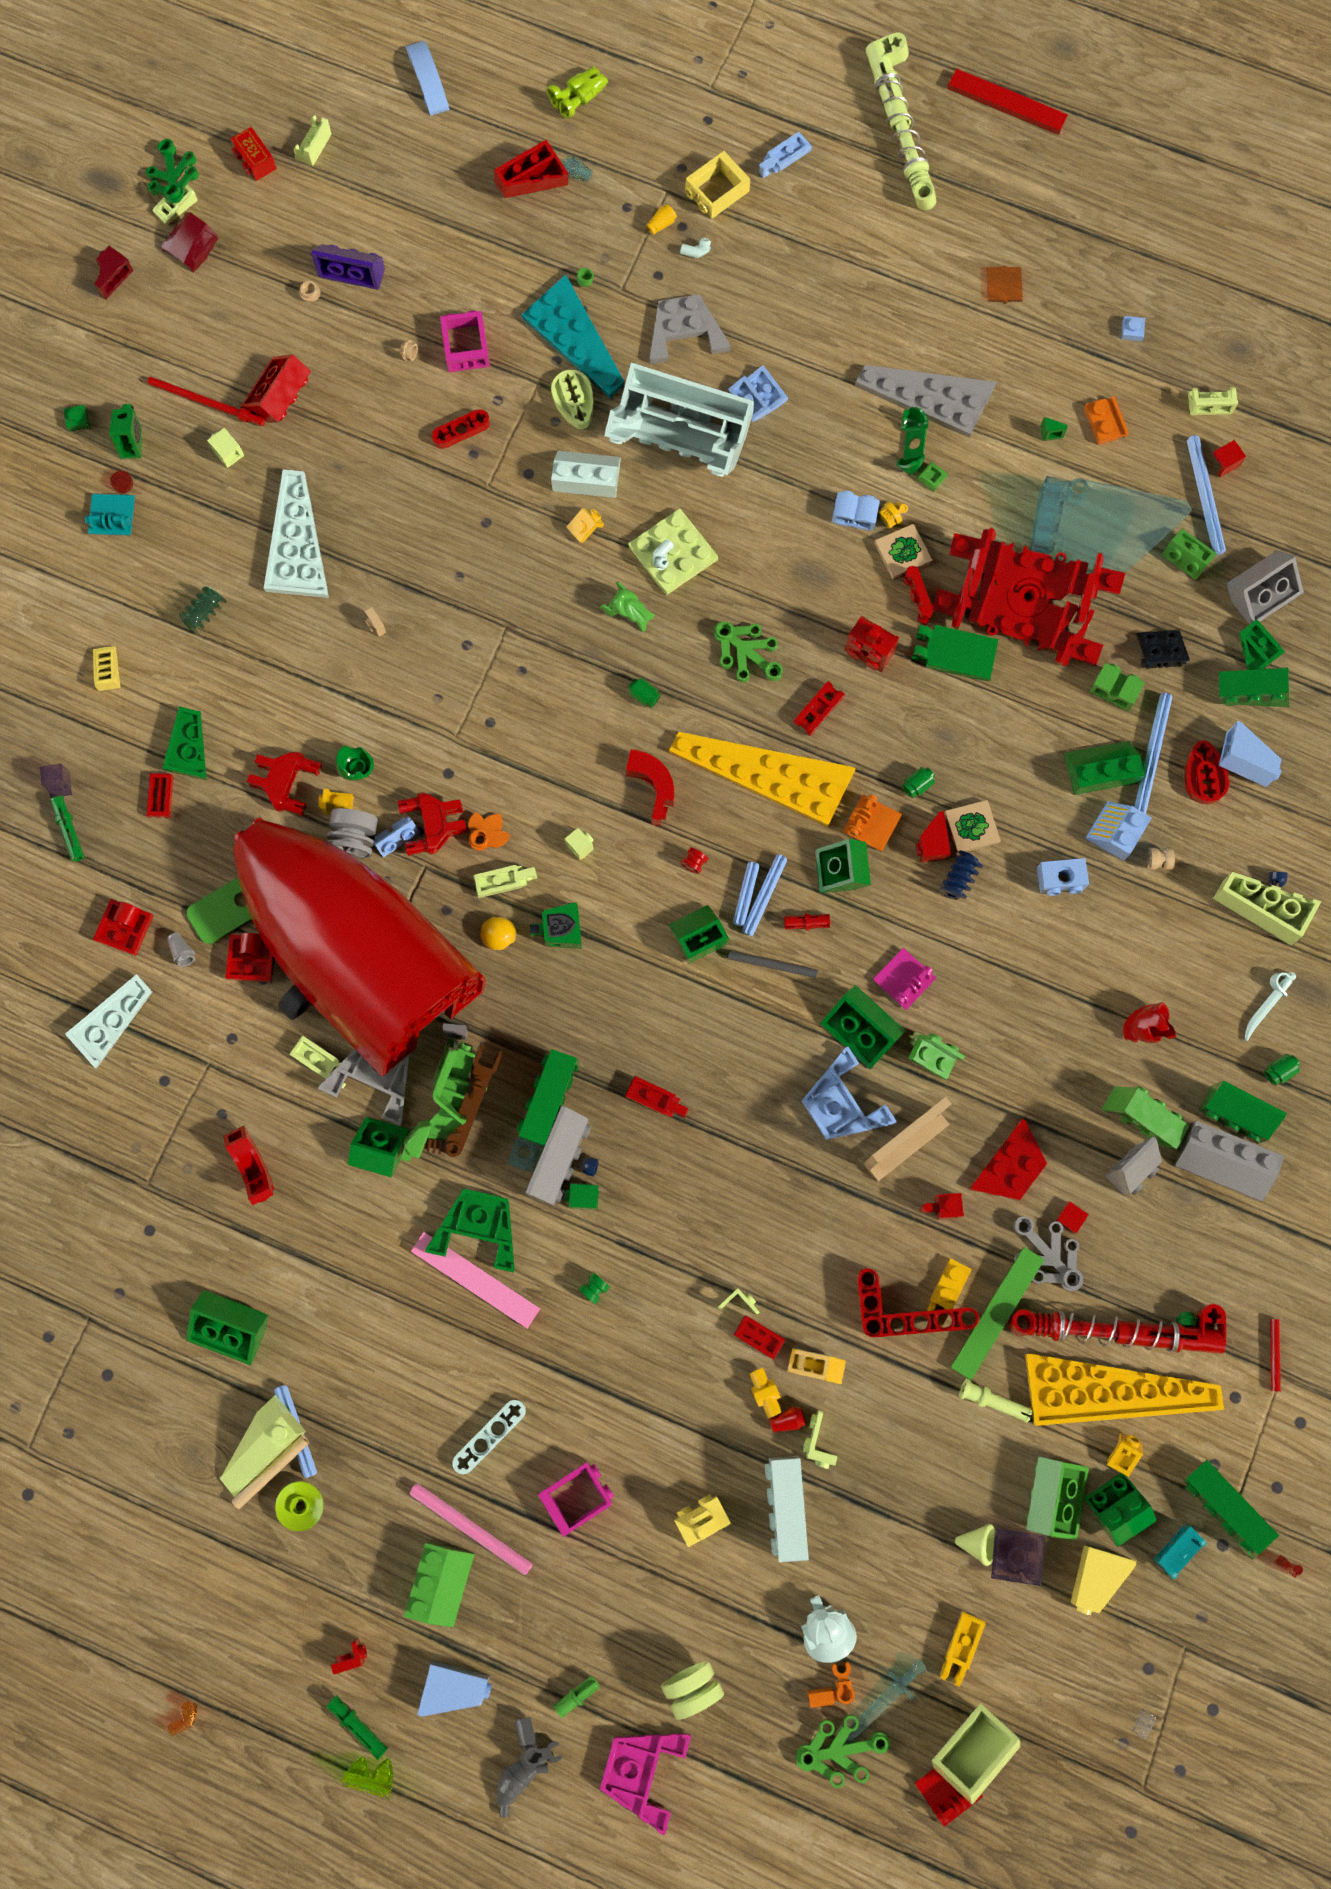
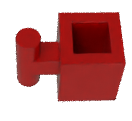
[920,1193,964,1220]

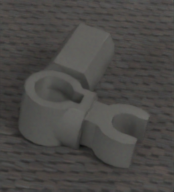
[515,1717,562,1769]

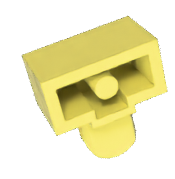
[674,1494,731,1547]

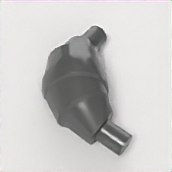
[496,1760,548,1817]

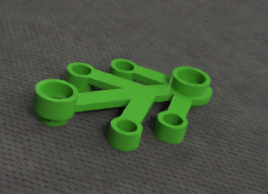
[714,621,783,683]
[795,1714,890,1788]

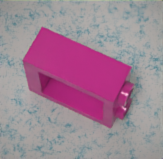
[440,311,490,373]
[538,1461,614,1537]

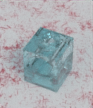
[507,1137,540,1173]

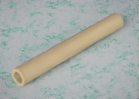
[232,1434,310,1509]

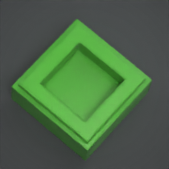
[917,461,948,492]

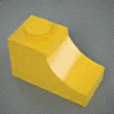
[787,1348,846,1384]

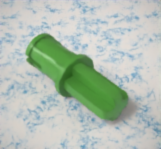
[554,1676,600,1718]

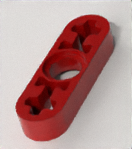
[432,409,490,449]

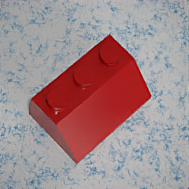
[241,354,311,423]

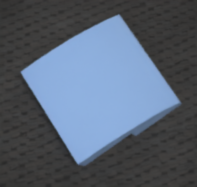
[728,365,789,422]

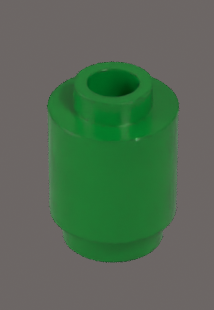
[628,677,661,709]
[902,767,935,799]
[1264,1054,1301,1086]

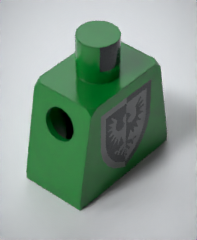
[109,404,142,459]
[530,902,582,949]

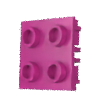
[873,948,936,1010]

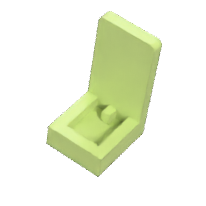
[803,1410,838,1469]

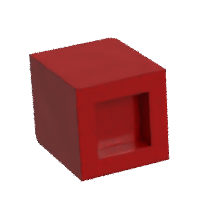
[1213,440,1247,478]

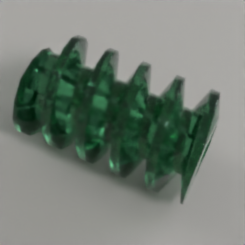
[179,586,227,635]

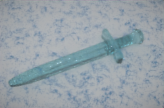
[843,1659,926,1745]

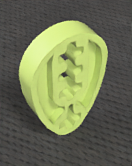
[551,370,594,429]

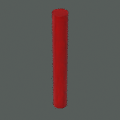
[1270,1319,1281,1392]

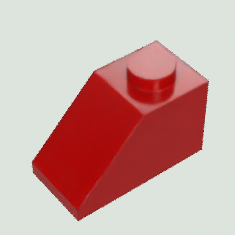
[915,811,951,863]

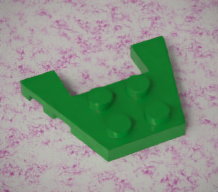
[425,1188,515,1273]

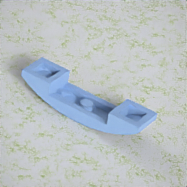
[405,41,449,116]

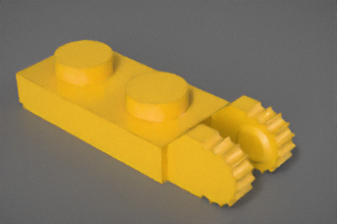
[923,1258,972,1326]
[940,1611,986,1687]

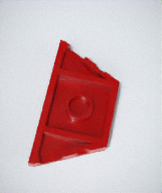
[969,1119,1047,1201]

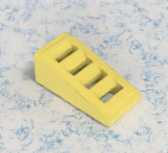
[93,646,120,691]

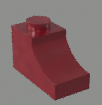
[94,245,134,300]

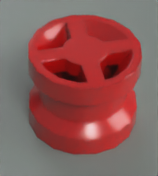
[681,847,708,874]

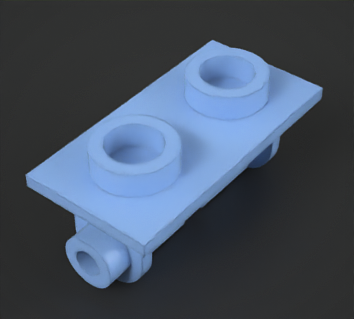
[373,816,420,858]

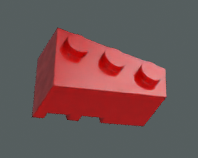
[494,139,569,198]

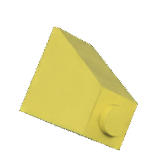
[1071,1545,1137,1615]

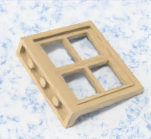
[863,1097,952,1182]

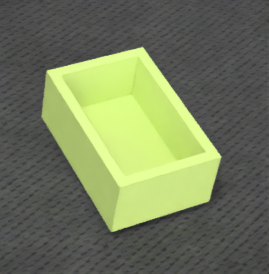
[932,1703,1020,1804]

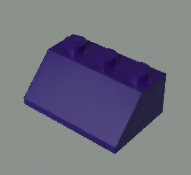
[311,244,385,290]

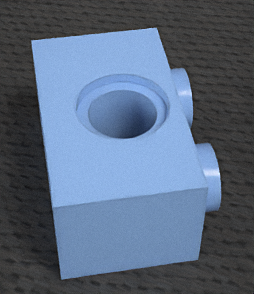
[1037,858,1089,896]

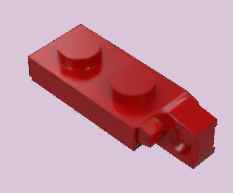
[625,1076,689,1118]

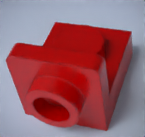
[331,1638,367,1675]

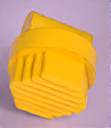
[878,501,908,528]

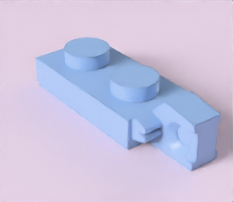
[758,132,812,178]

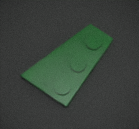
[162,706,207,781]

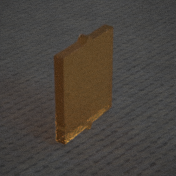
[986,265,1023,304]

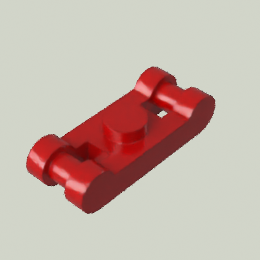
[904,566,933,625]
[793,681,846,736]

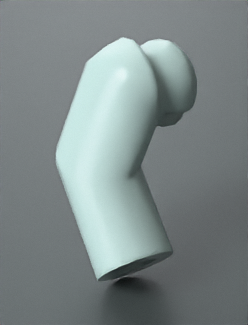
[680,238,711,258]
[653,539,674,570]

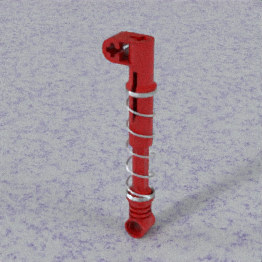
[1008,1304,1226,1354]

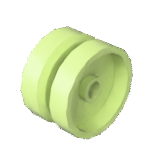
[661,1660,724,1720]

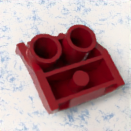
[161,212,218,273]

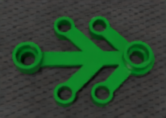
[145,139,199,204]

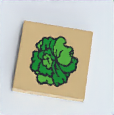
[874,524,932,579]
[944,800,1001,854]

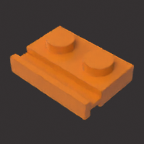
[1084,396,1129,445]

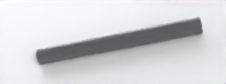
[728,951,818,978]

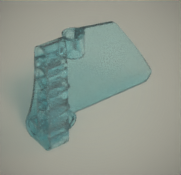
[1029,476,1191,574]

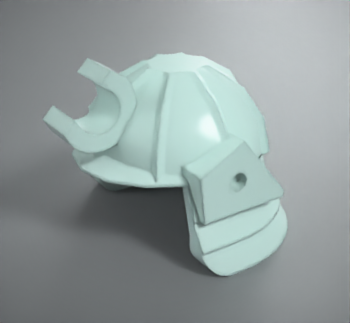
[801,1595,857,1663]

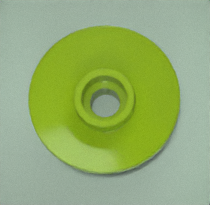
[275,1481,324,1532]

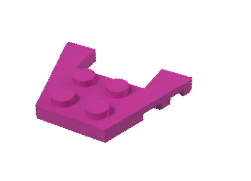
[600,1733,691,1835]

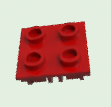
[914,1768,983,1827]

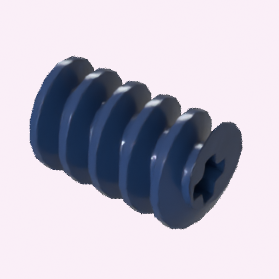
[939,850,983,900]

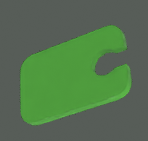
[187,878,252,944]

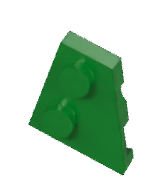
[1238,619,1285,670]

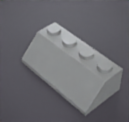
[525,1106,592,1207]
[1174,1121,1285,1202]

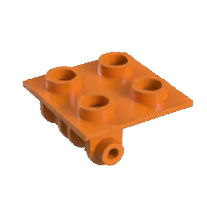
[842,794,902,852]

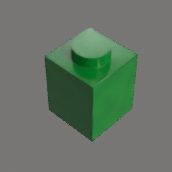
[565,1184,599,1210]

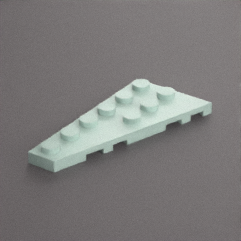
[264,469,329,598]

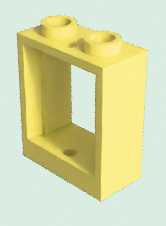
[685,151,750,219]

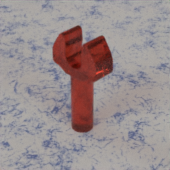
[1274,1555,1303,1578]

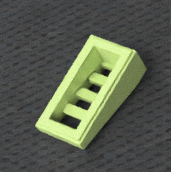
[152,180,198,226]

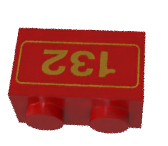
[230,126,277,181]

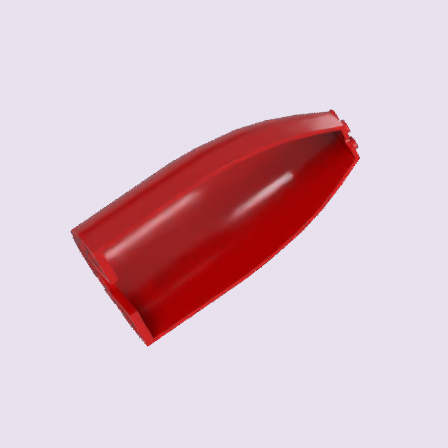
[233,817,486,1077]

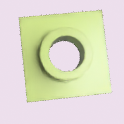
[565,828,594,861]

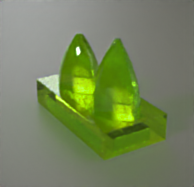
[341,1756,393,1800]

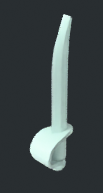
[1244,972,1296,1041]

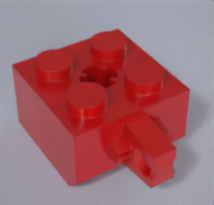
[845,616,900,672]

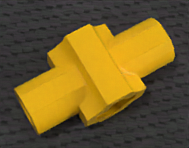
[749,1368,782,1418]

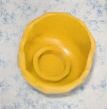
[480,917,516,951]

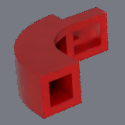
[626,749,674,826]
[223,1125,275,1206]

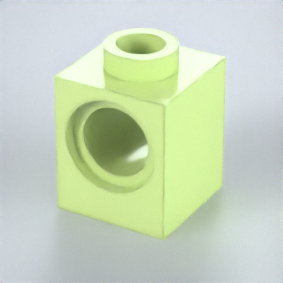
[207,428,244,468]

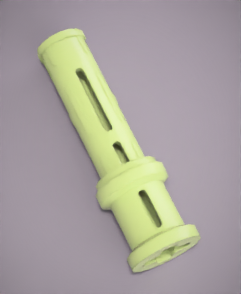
[959,1378,1032,1423]

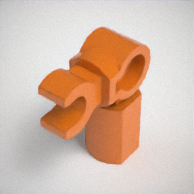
[807,1662,855,1708]

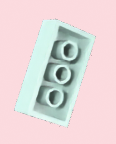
[765,1456,809,1562]

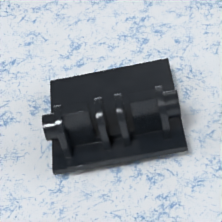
[1136,630,1190,669]

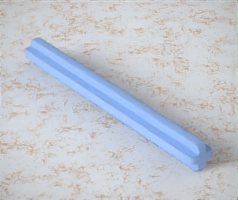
[1187,435,1226,555]
[1134,693,1172,814]

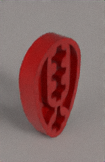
[1184,740,1230,805]

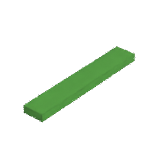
[950,1247,1045,1380]

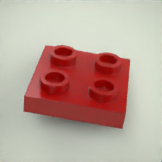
[92,899,154,956]
[225,933,274,983]

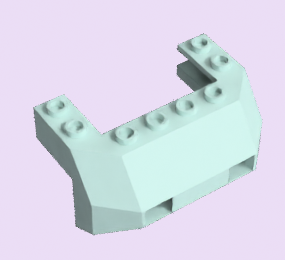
[604,363,754,477]

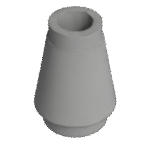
[167,933,195,967]

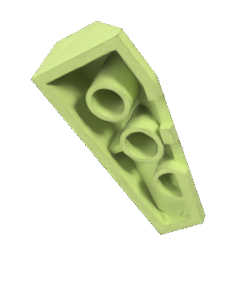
[220,1395,306,1497]

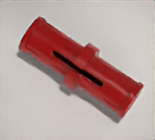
[784,913,830,931]

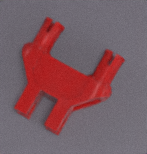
[246,751,322,816]
[397,792,468,856]

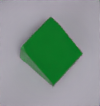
[1040,417,1068,441]

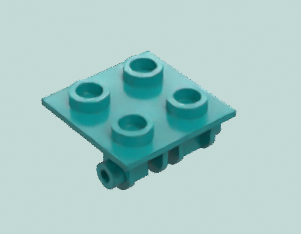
[85,494,135,536]

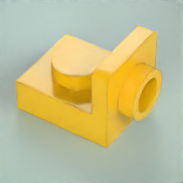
[319,788,354,816]
[1107,1432,1143,1477]

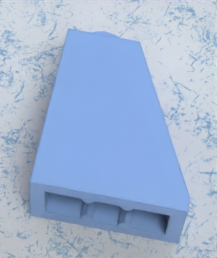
[1219,721,1281,787]
[417,1661,492,1716]

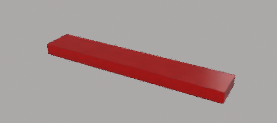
[947,68,1068,135]

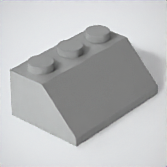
[1227,550,1304,625]

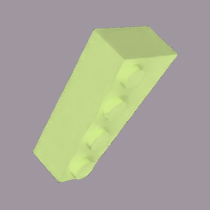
[1213,872,1322,946]

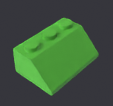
[1026,1457,1089,1540]
[404,1540,475,1627]

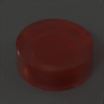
[110,471,133,494]

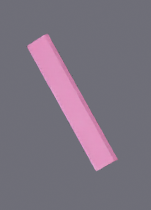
[411,1232,540,1329]

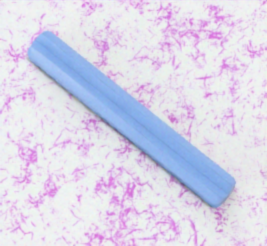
[742,854,787,937]
[274,1385,317,1478]

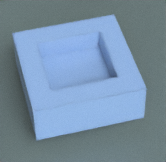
[1121,316,1145,341]

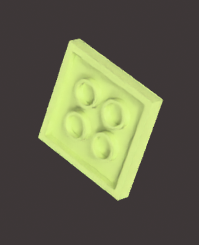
[628,509,718,595]

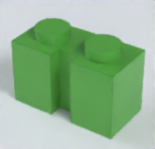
[1089,663,1145,712]

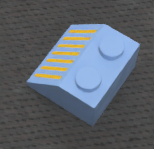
[1085,801,1152,861]

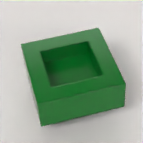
[63,405,90,432]

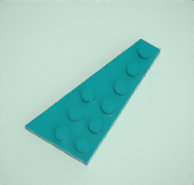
[521,274,625,399]

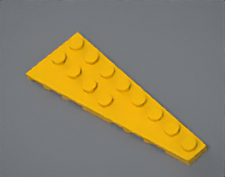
[669,732,856,827]
[1025,1354,1224,1426]

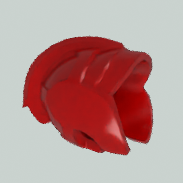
[1123,1002,1177,1043]

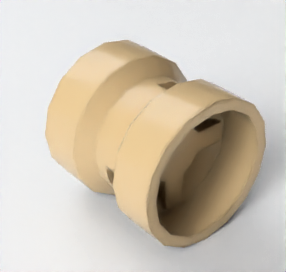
[1147,847,1175,870]

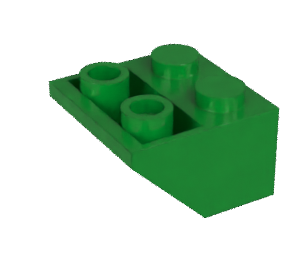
[668,905,729,964]
[1084,1473,1157,1547]

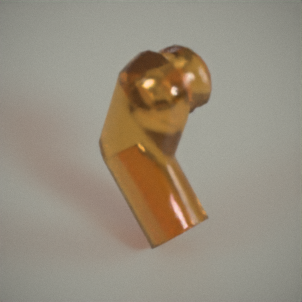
[168,1701,198,1736]

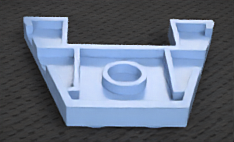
[801,1046,897,1140]

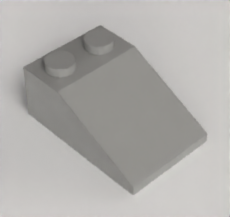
[1105,1136,1162,1196]

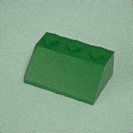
[1064,741,1145,795]
[820,985,906,1069]
[1199,1080,1287,1144]
[186,1290,268,1366]

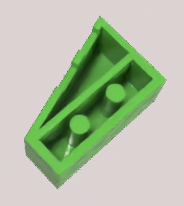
[1102,1086,1190,1149]

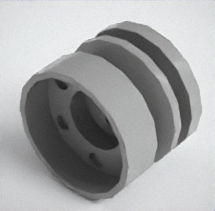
[327,808,378,858]

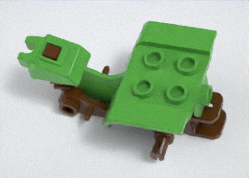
[400,1035,502,1162]

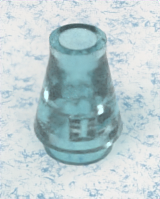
[563,155,593,182]

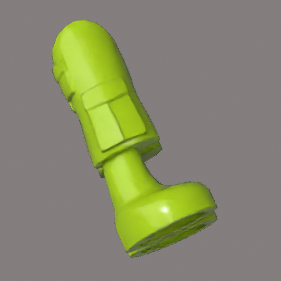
[547,66,608,119]

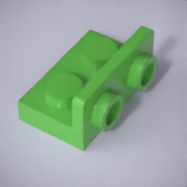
[1162,529,1217,579]
[908,1033,965,1080]

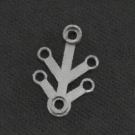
[1014,1216,1083,1291]

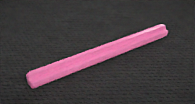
[409,1483,532,1575]

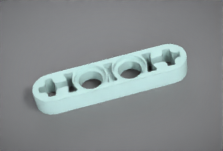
[452,1400,526,1474]

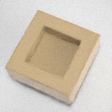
[365,607,386,637]

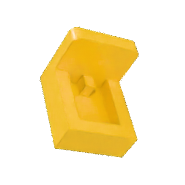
[566,508,605,543]

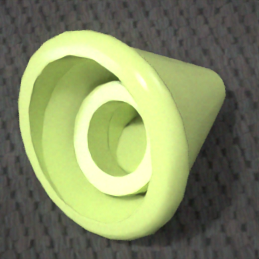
[955,1523,996,1566]

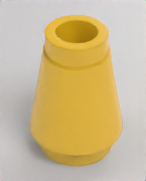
[646,204,677,235]

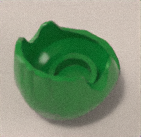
[335,745,374,781]

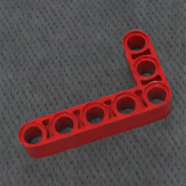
[857,1268,980,1338]

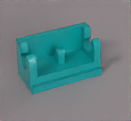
[1152,1524,1207,1580]

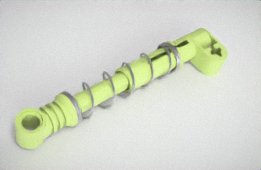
[866,32,936,211]

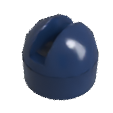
[1269,872,1288,888]
[581,1157,599,1177]

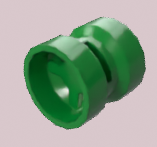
[578,1272,611,1305]

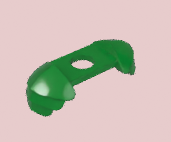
[896,407,929,474]

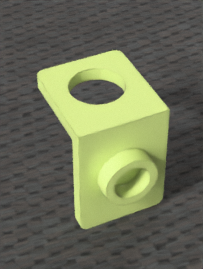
[718,1289,759,1315]

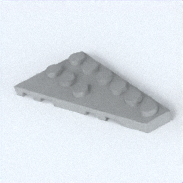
[855,365,997,438]

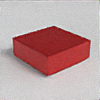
[1055,1201,1089,1234]

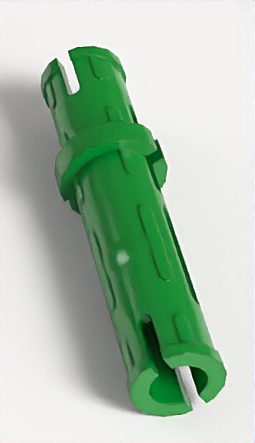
[50,796,85,862]
[326,1695,388,1760]

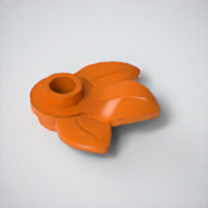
[468,812,510,851]

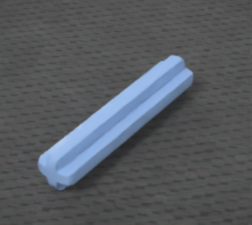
[733,862,759,926]

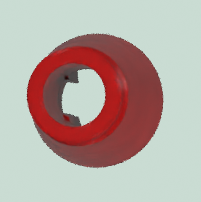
[770,1406,806,1432]

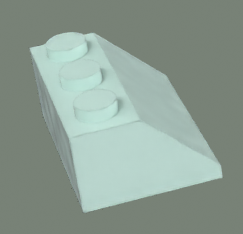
[551,451,621,498]

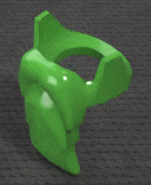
[600,581,654,632]

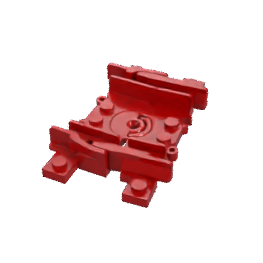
[932,527,1125,666]

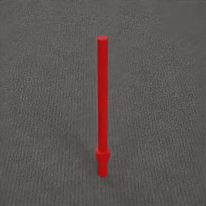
[147,376,266,427]

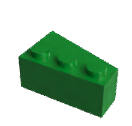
[1219,667,1289,707]

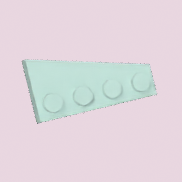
[65,974,153,1068]

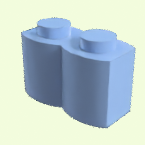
[831,491,880,531]

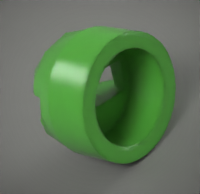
[577,268,594,287]

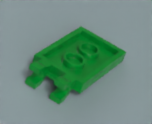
[911,625,999,682]

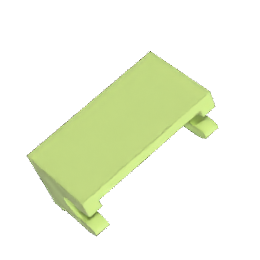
[294,115,332,166]
[1188,387,1238,415]

